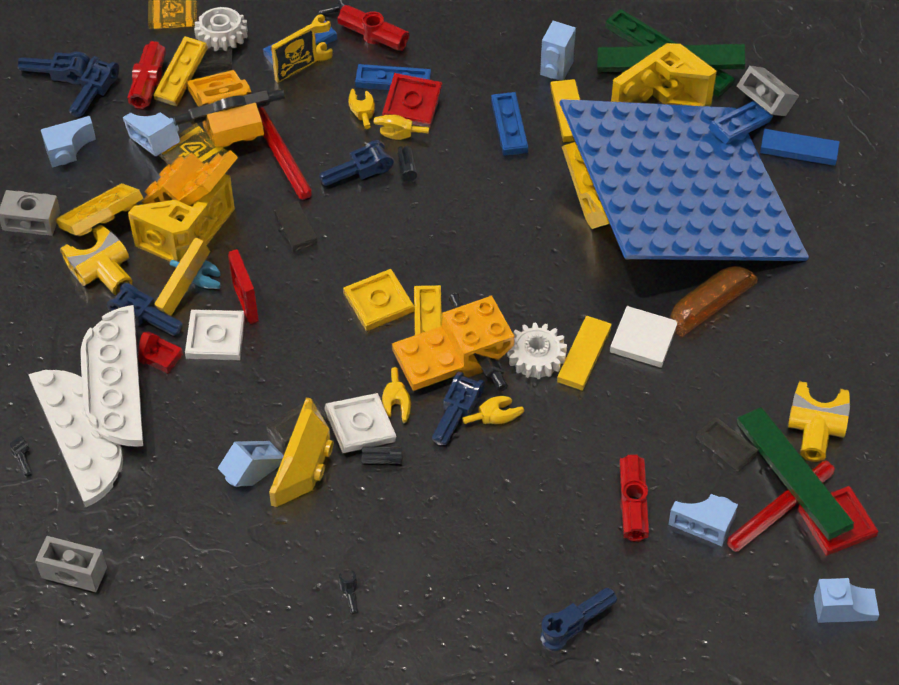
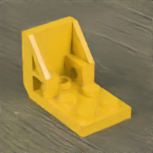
[611,43,717,106]
[562,142,610,229]
[128,174,235,262]

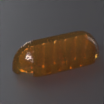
[670,266,758,338]

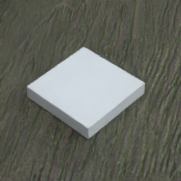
[610,306,678,368]
[185,310,245,360]
[325,393,396,453]

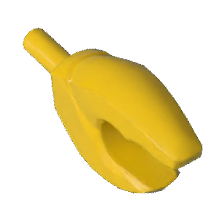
[348,89,375,129]
[374,115,429,140]
[382,367,411,423]
[462,396,524,424]

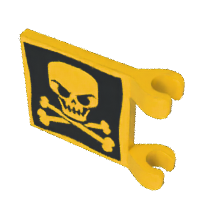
[271,14,333,83]

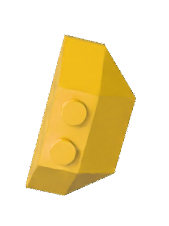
[269,397,334,507]

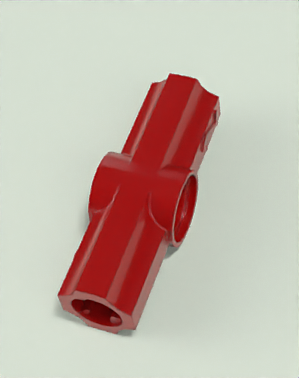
[337,5,409,51]
[127,41,166,109]
[619,455,649,541]

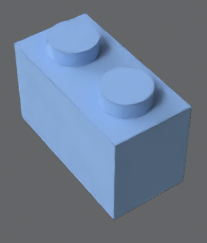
[540,21,576,81]

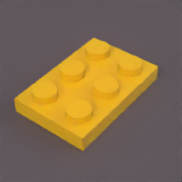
[55,183,143,236]

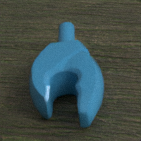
[170,259,221,289]

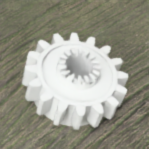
[194,7,248,51]
[507,323,567,379]

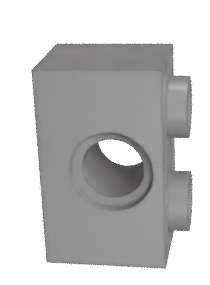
[737,66,799,116]
[0,190,60,236]
[35,536,107,592]

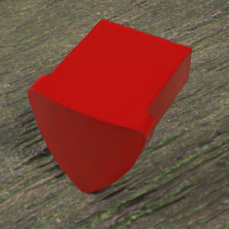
[138,332,183,374]

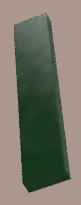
[605,9,735,97]
[597,44,745,72]
[737,407,854,541]

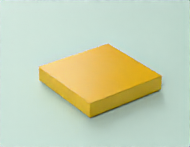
[343,269,415,331]

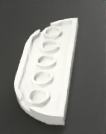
[81,305,143,446]
[29,370,123,507]

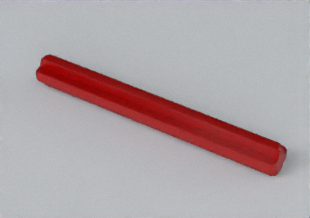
[258,107,312,200]
[727,461,835,552]

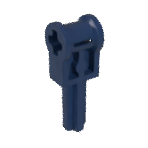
[18,52,90,85]
[69,56,119,118]
[319,140,394,186]
[107,283,183,335]
[432,372,485,446]
[541,588,617,651]

